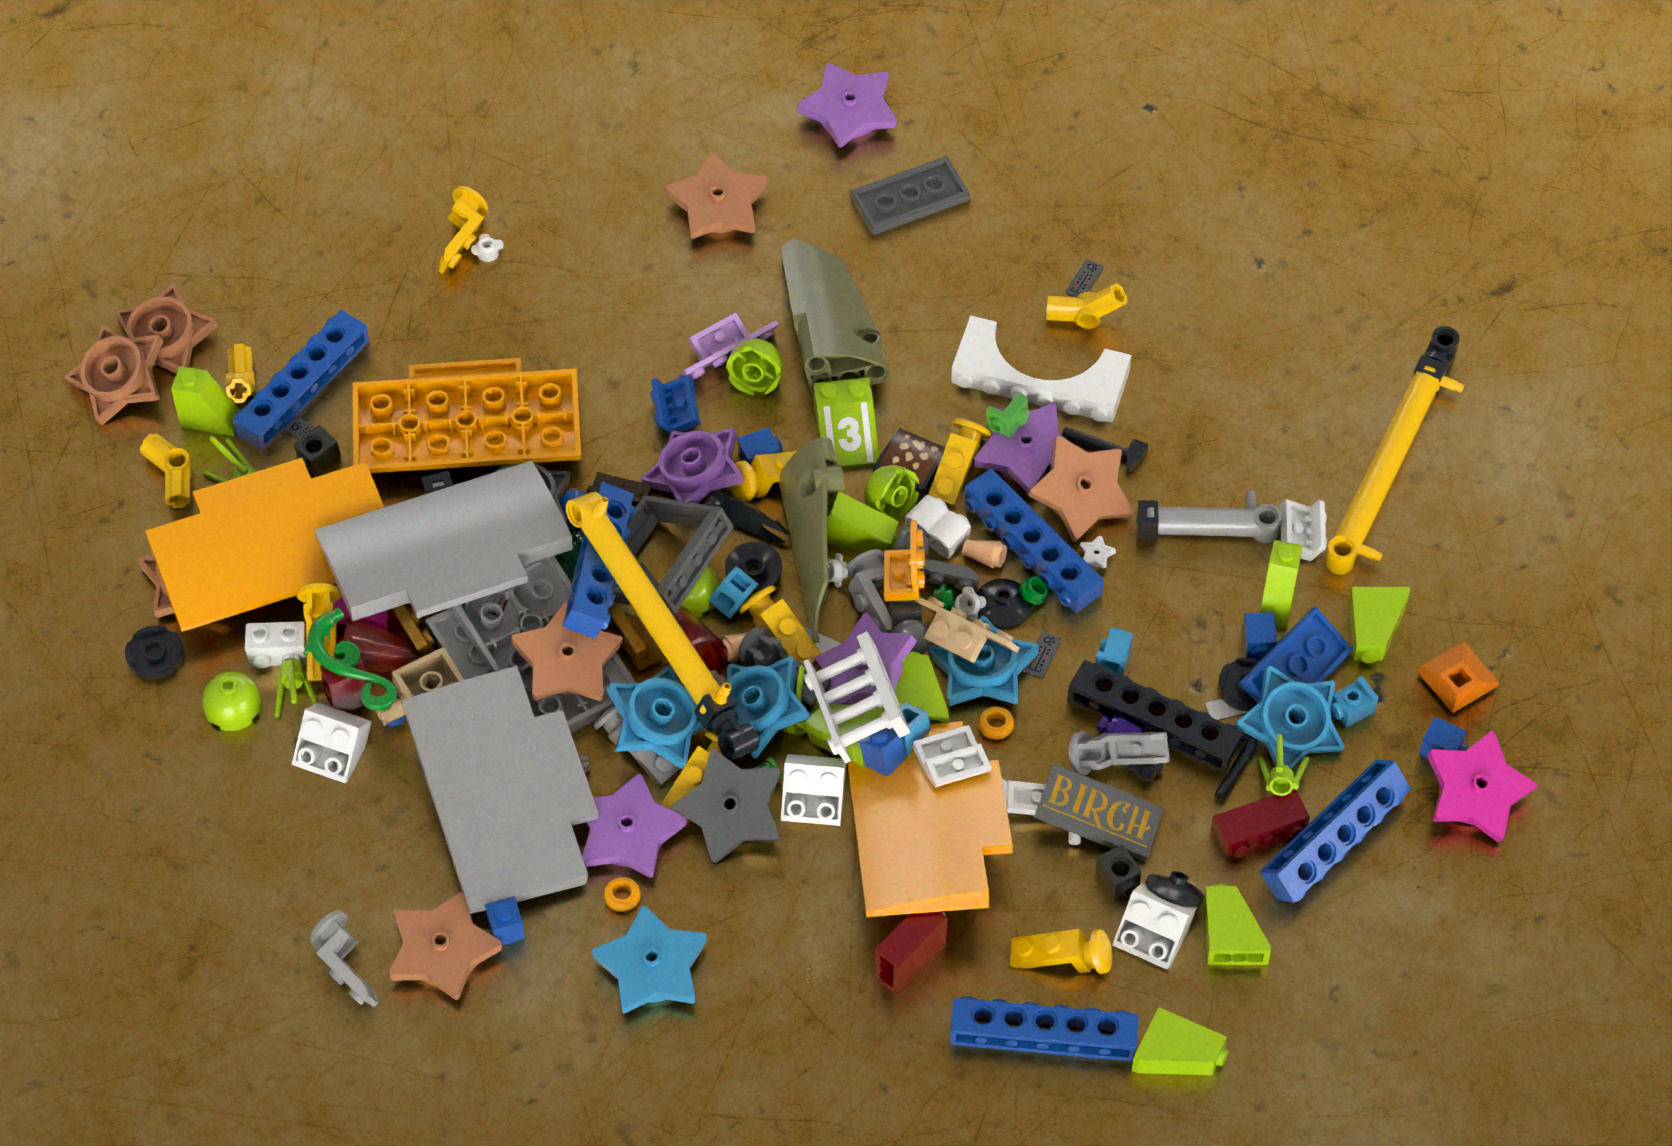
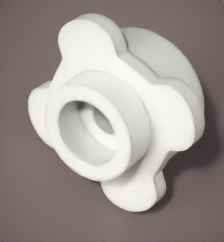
[471,234,503,262]
[828,553,848,588]
[954,586,986,621]

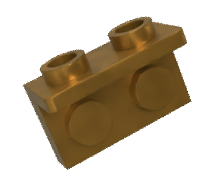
[392,604,440,657]
[608,605,662,671]

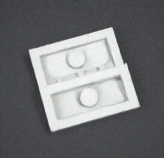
[913,725,992,787]

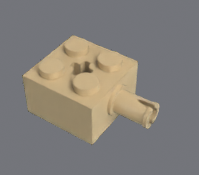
[376,647,464,726]

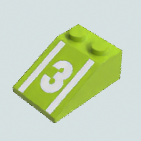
[813,377,879,469]

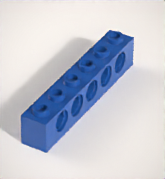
[233,310,369,452]
[964,468,1104,613]
[562,482,635,639]
[1259,759,1411,903]
[950,996,1139,1061]

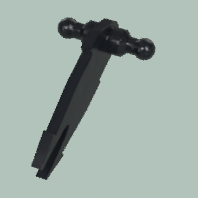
[703,488,790,544]

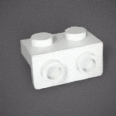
[1280,499,1328,562]
[245,621,307,668]

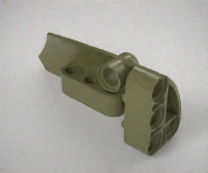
[779,437,845,643]

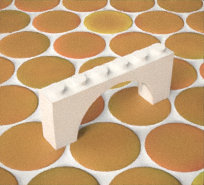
[951,315,1131,423]

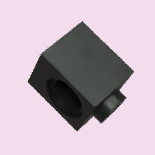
[293,425,341,477]
[1095,845,1142,899]

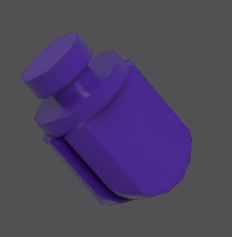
[1096,715,1142,733]

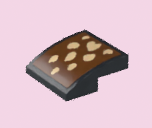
[872,428,945,494]

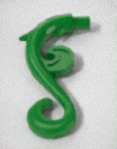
[303,607,397,711]

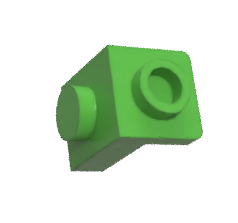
[986,393,1030,438]

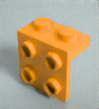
[884,520,925,601]

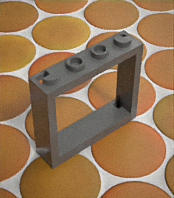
[612,495,734,614]

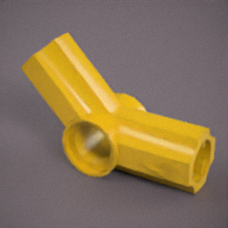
[1046,283,1127,329]
[226,344,257,403]
[140,433,193,508]

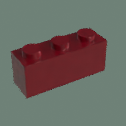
[1211,789,1310,860]

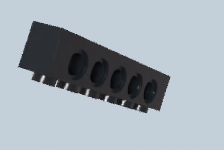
[1067,660,1244,774]

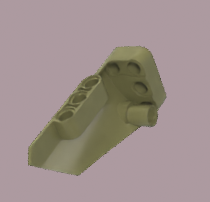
[780,238,889,394]

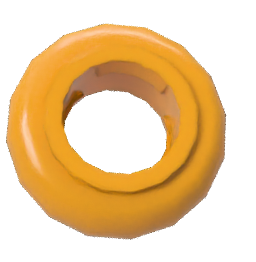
[978,706,1014,740]
[603,877,641,912]

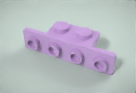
[679,313,779,380]

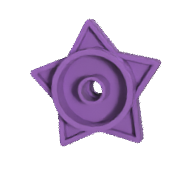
[797,63,897,147]
[974,403,1067,493]
[640,428,744,504]
[815,613,917,705]
[582,774,687,878]

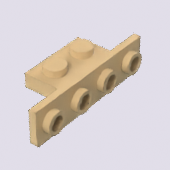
[915,596,1020,663]

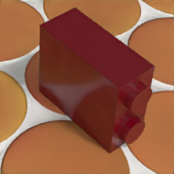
[875,911,947,995]

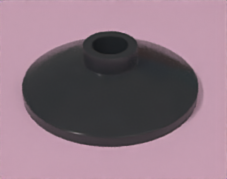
[725,541,782,592]
[976,579,1032,629]
[1145,871,1204,907]

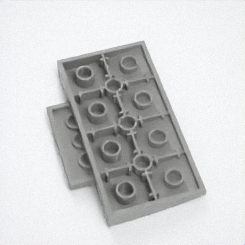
[314,460,573,621]
[425,556,636,733]
[402,666,599,914]

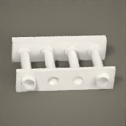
[803,631,910,763]

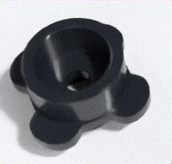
[1128,763,1164,781]

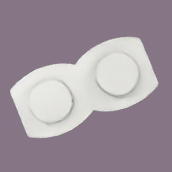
[904,495,971,559]

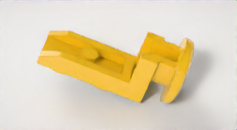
[438,186,488,274]
[928,418,992,506]
[729,451,797,503]
[297,583,341,682]
[739,585,822,664]
[661,731,742,821]
[1010,929,1113,975]

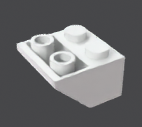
[291,703,372,783]
[781,754,846,826]
[1112,883,1197,970]

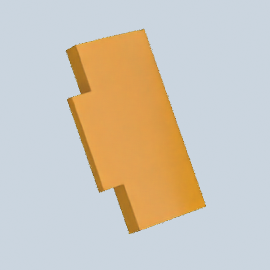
[352,358,582,473]
[145,458,384,632]
[847,721,1013,917]

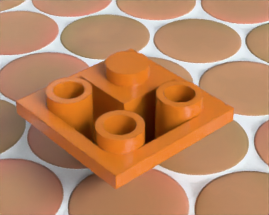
[1417,641,1500,713]

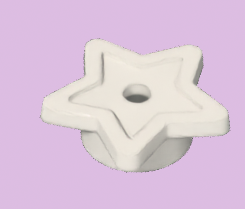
[1079,536,1116,568]

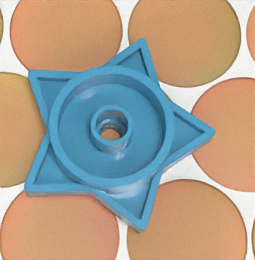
[928,616,1039,706]
[706,656,811,758]
[607,665,704,769]
[1235,666,1345,769]
[592,906,707,1013]

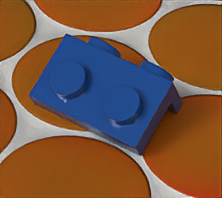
[650,375,701,435]

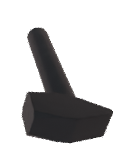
[1062,426,1149,473]
[1214,730,1267,801]

